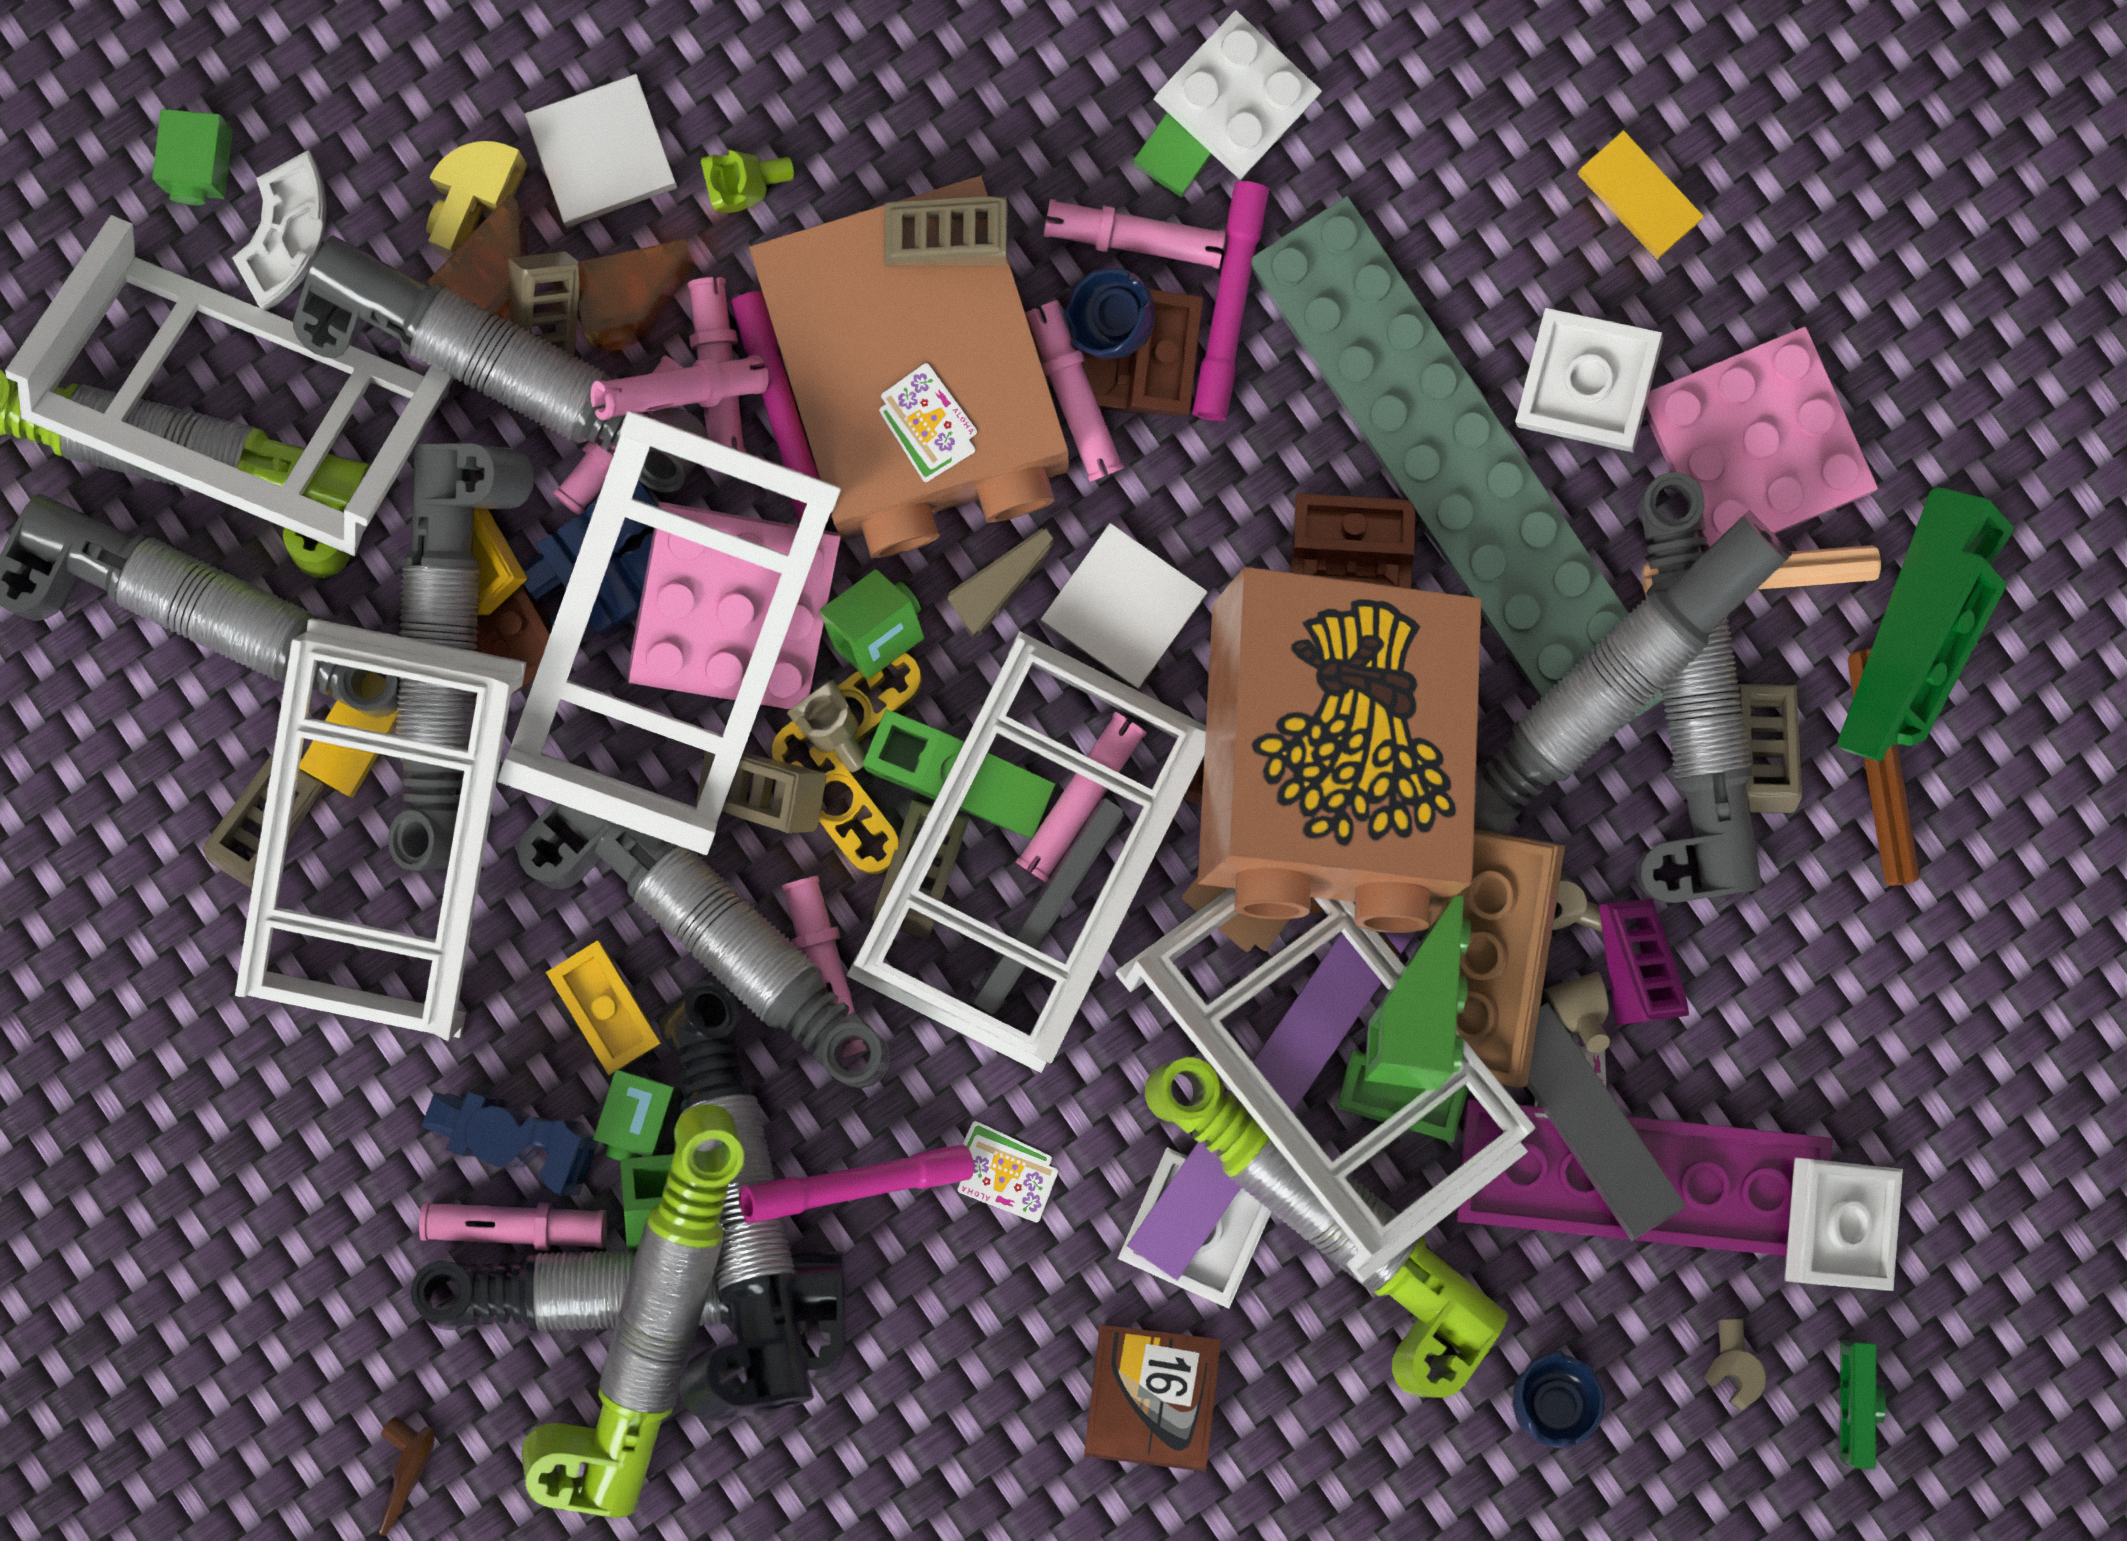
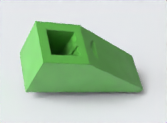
[862,709,1056,839]
[1365,895,1471,1091]

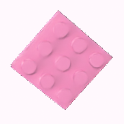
[1644,326,1878,552]
[626,502,840,709]

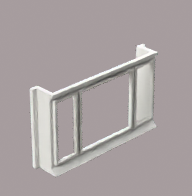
[5,215,454,556]
[497,410,841,855]
[235,618,526,1041]
[846,631,1206,1073]
[1115,888,1536,1283]

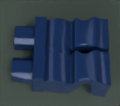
[523,480,658,644]
[422,1091,599,1196]

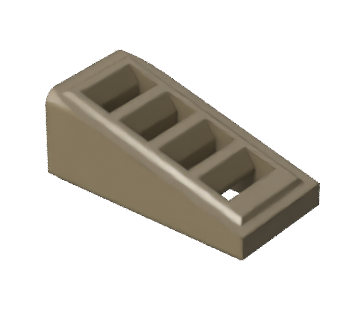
[884,197,1008,266]
[508,251,580,357]
[947,529,1053,641]
[1736,684,1802,813]
[696,751,826,833]
[202,752,324,889]
[872,800,969,939]

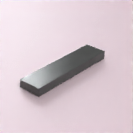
[968,799,1124,1014]
[1527,1002,1686,1242]

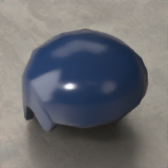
[1064,267,1156,360]
[1511,1351,1605,1449]

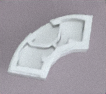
[232,150,326,311]

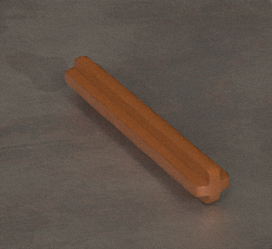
[1847,649,1920,886]

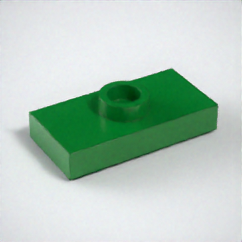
[1839,1340,1886,1469]

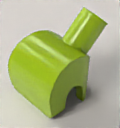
[701,150,794,213]

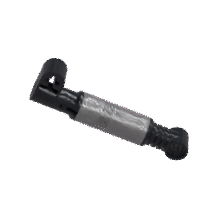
[659,980,814,1420]
[411,1250,846,1379]

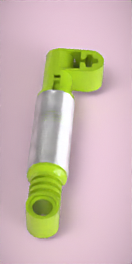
[0,369,371,578]
[1145,1057,1508,1398]
[522,1104,744,1517]

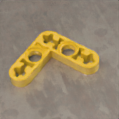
[772,653,922,874]

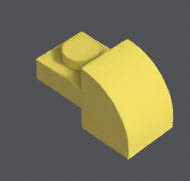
[426,141,527,263]

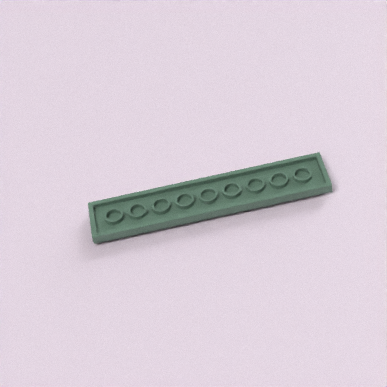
[1251,196,1664,730]

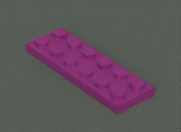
[1455,1100,1833,1256]

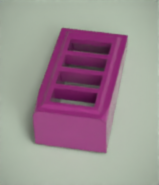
[1599,899,1689,1025]

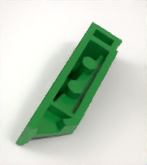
[1837,487,2014,762]

